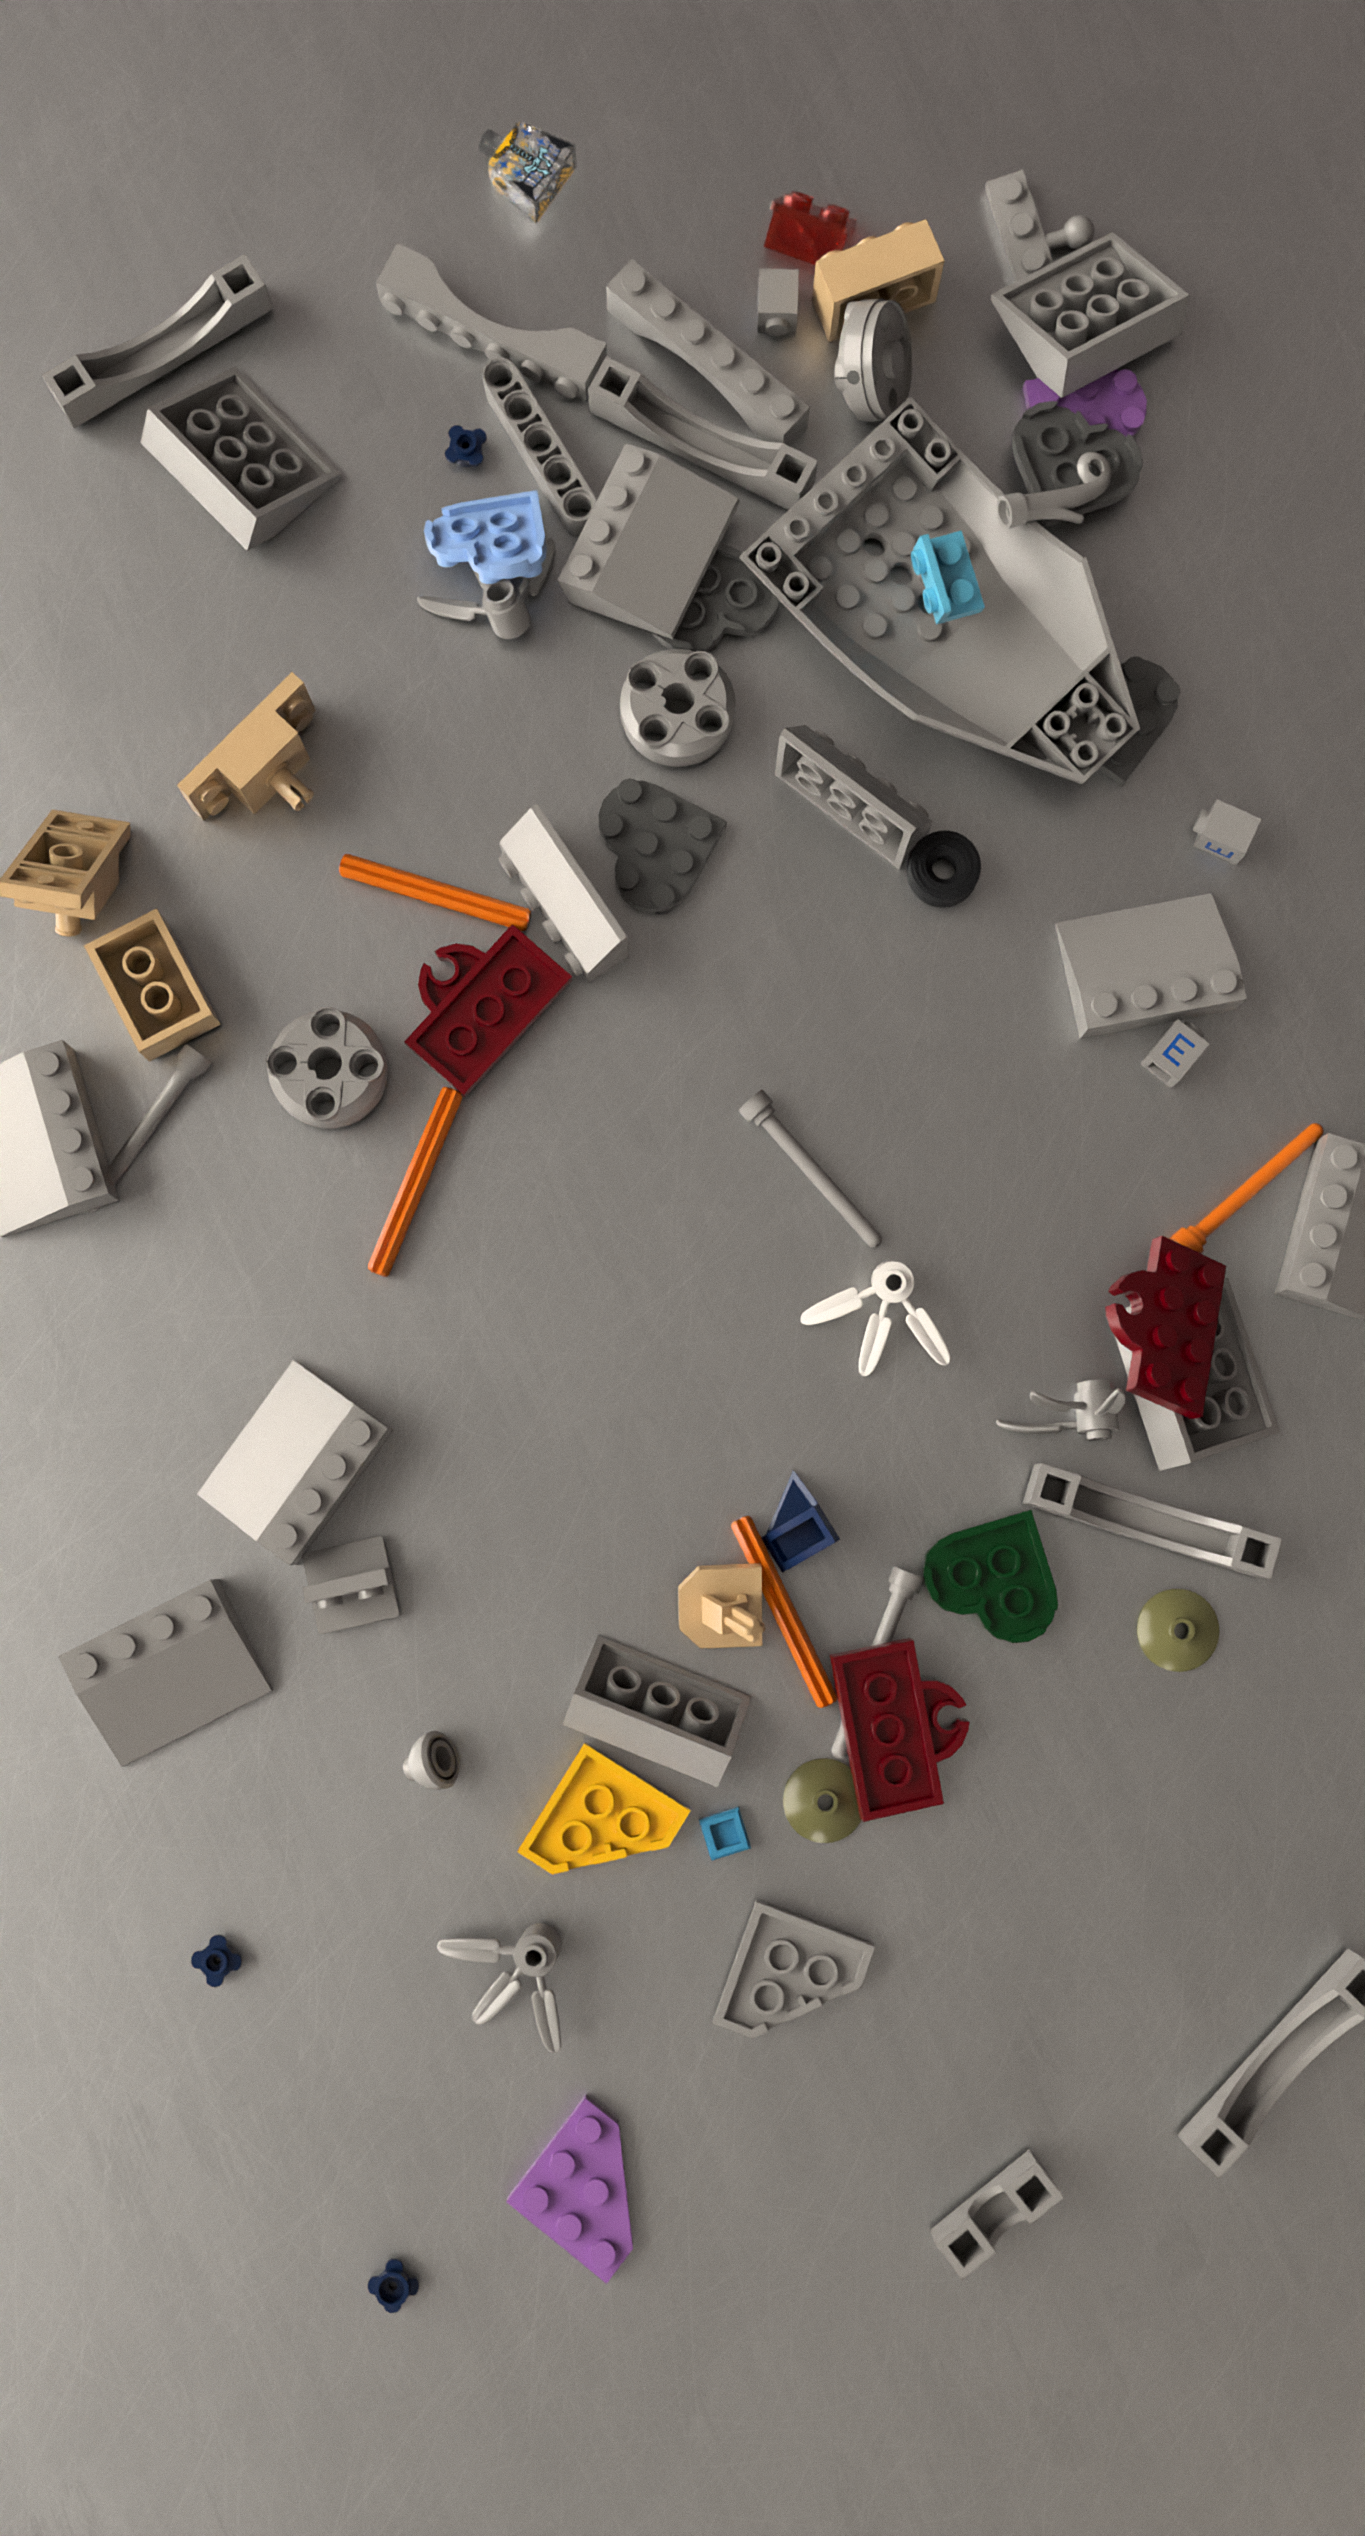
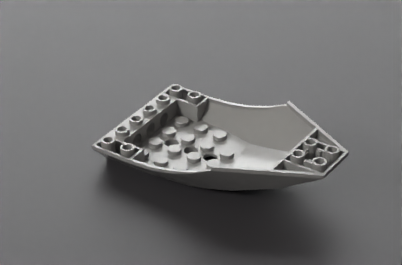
[739,396,1140,784]

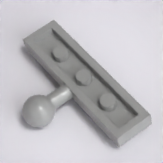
[985,169,1095,282]

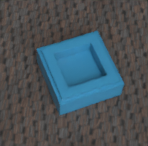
[699,1806,751,1861]

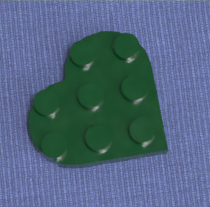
[922,1510,1058,1643]

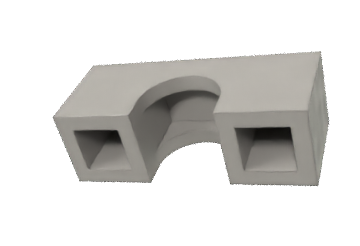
[930,2149,1064,2280]

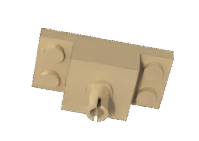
[177,672,316,821]
[0,809,131,937]

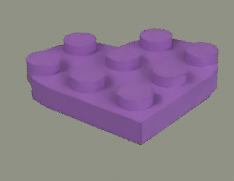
[1023,369,1147,437]

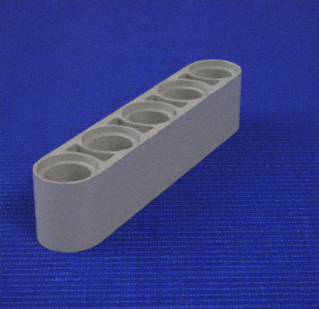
[483,358,596,537]

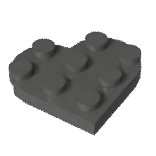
[1011,401,1143,528]
[652,542,780,653]
[1098,656,1180,786]
[598,779,727,914]

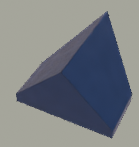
[761,1470,840,1573]

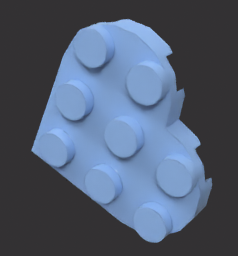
[424,490,547,584]

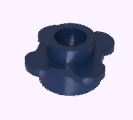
[445,425,487,467]
[191,1935,242,1987]
[368,2259,419,2313]

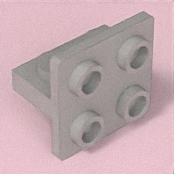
[302,1536,400,1634]

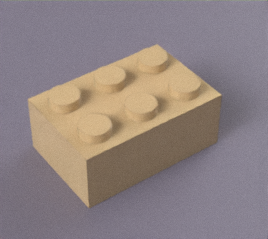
[812,219,945,342]
[84,908,221,1062]

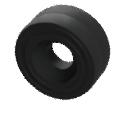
[907,830,981,907]

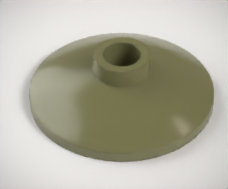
[1136,1589,1220,1672]
[783,1758,861,1843]

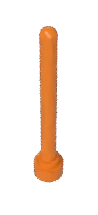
[1169,1123,1324,1253]

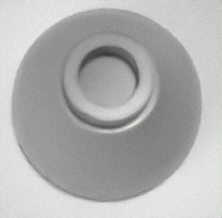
[403,1731,459,1790]

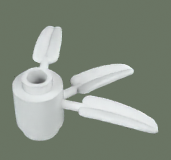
[801,1261,951,1376]

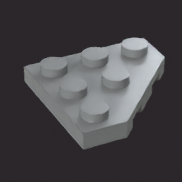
[713,1899,875,2039]

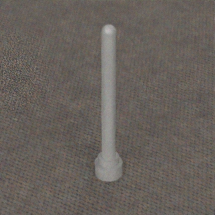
[86,1044,213,1213]
[738,1089,882,1247]
[832,1566,924,1759]

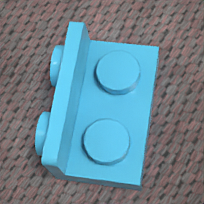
[911,530,985,625]

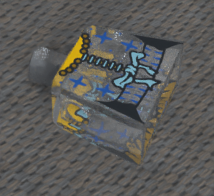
[479,121,577,224]

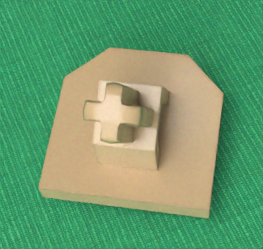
[678,1563,765,1649]

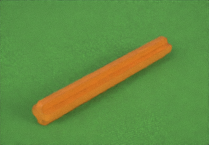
[339,854,531,931]
[368,1087,462,1277]
[731,1516,837,1708]

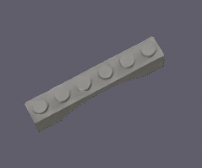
[376,243,607,402]
[42,254,273,428]
[606,259,810,447]
[588,356,818,510]
[1022,1463,1282,1579]
[1178,1949,1365,2179]

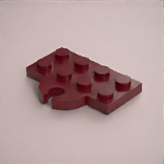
[404,924,573,1097]
[1105,1236,1227,1419]
[830,1638,970,1822]

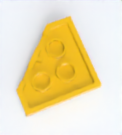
[517,1742,691,1875]

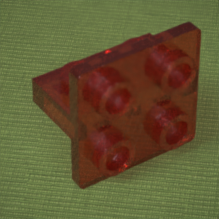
[763,191,857,265]

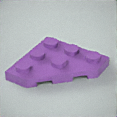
[506,2095,633,2284]

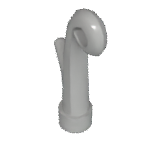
[996,452,1112,529]

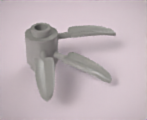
[417,538,556,639]
[996,1380,1125,1441]
[437,1923,562,2053]

